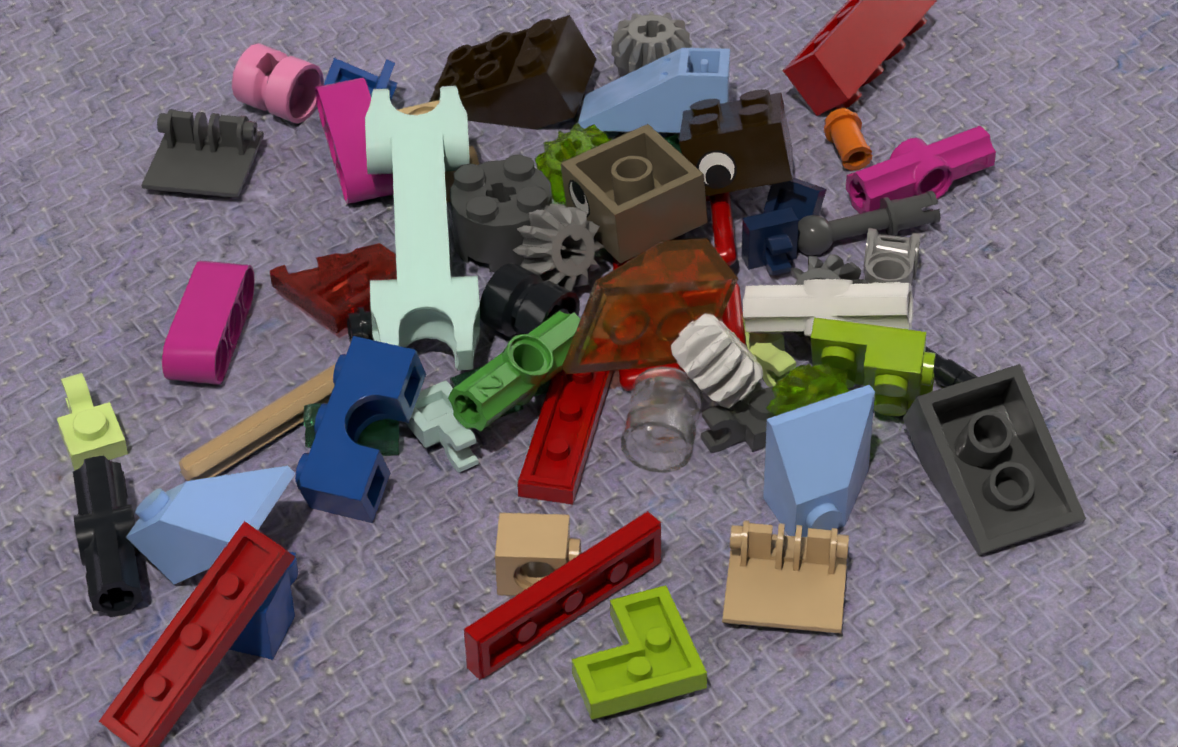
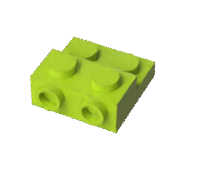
[811,317,936,416]

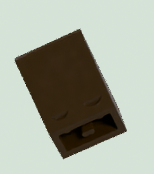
[429,15,597,129]

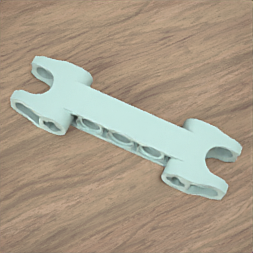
[365,86,480,371]

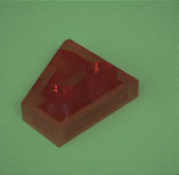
[270,243,397,334]

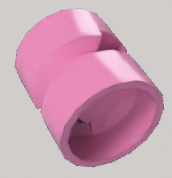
[232,43,324,124]

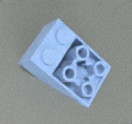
[578,48,730,138]

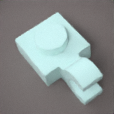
[405,380,479,473]

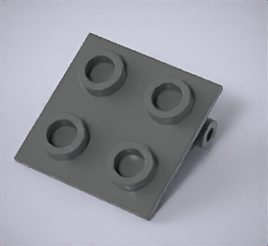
[142,109,264,198]

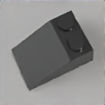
[903,364,1086,556]

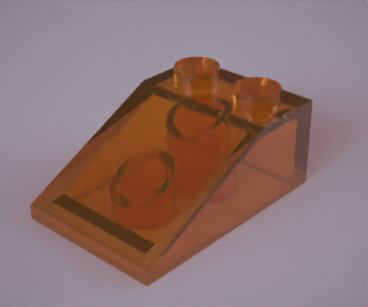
[562,238,738,374]

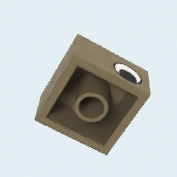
[561,124,708,263]

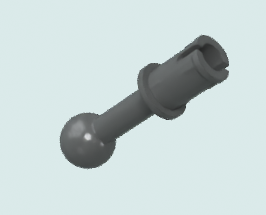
[797,190,941,256]

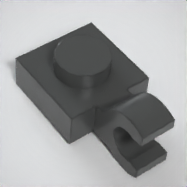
[700,385,795,452]

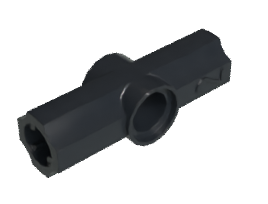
[73,456,143,617]

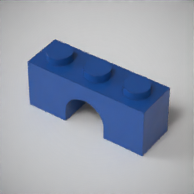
[295,336,426,523]

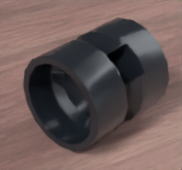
[480,262,580,337]

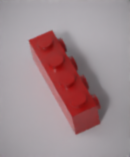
[783,0,937,116]

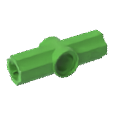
[448,311,592,431]

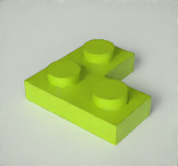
[572,585,707,720]

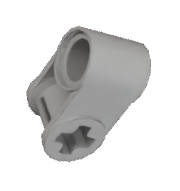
[863,228,921,287]

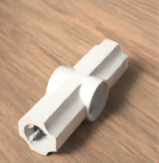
[743,279,913,336]

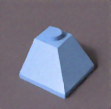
[763,384,875,537]
[126,466,296,585]

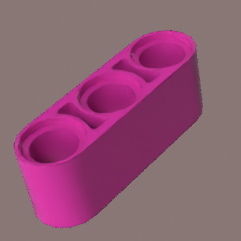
[315,78,394,204]
[162,261,255,385]

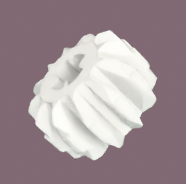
[671,313,763,408]

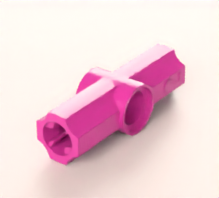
[846,126,996,214]

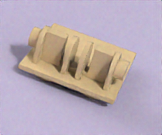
[722,520,849,633]

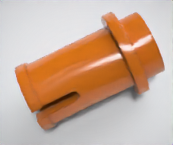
[823,108,873,171]

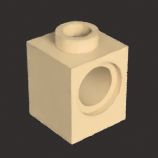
[495,513,581,596]

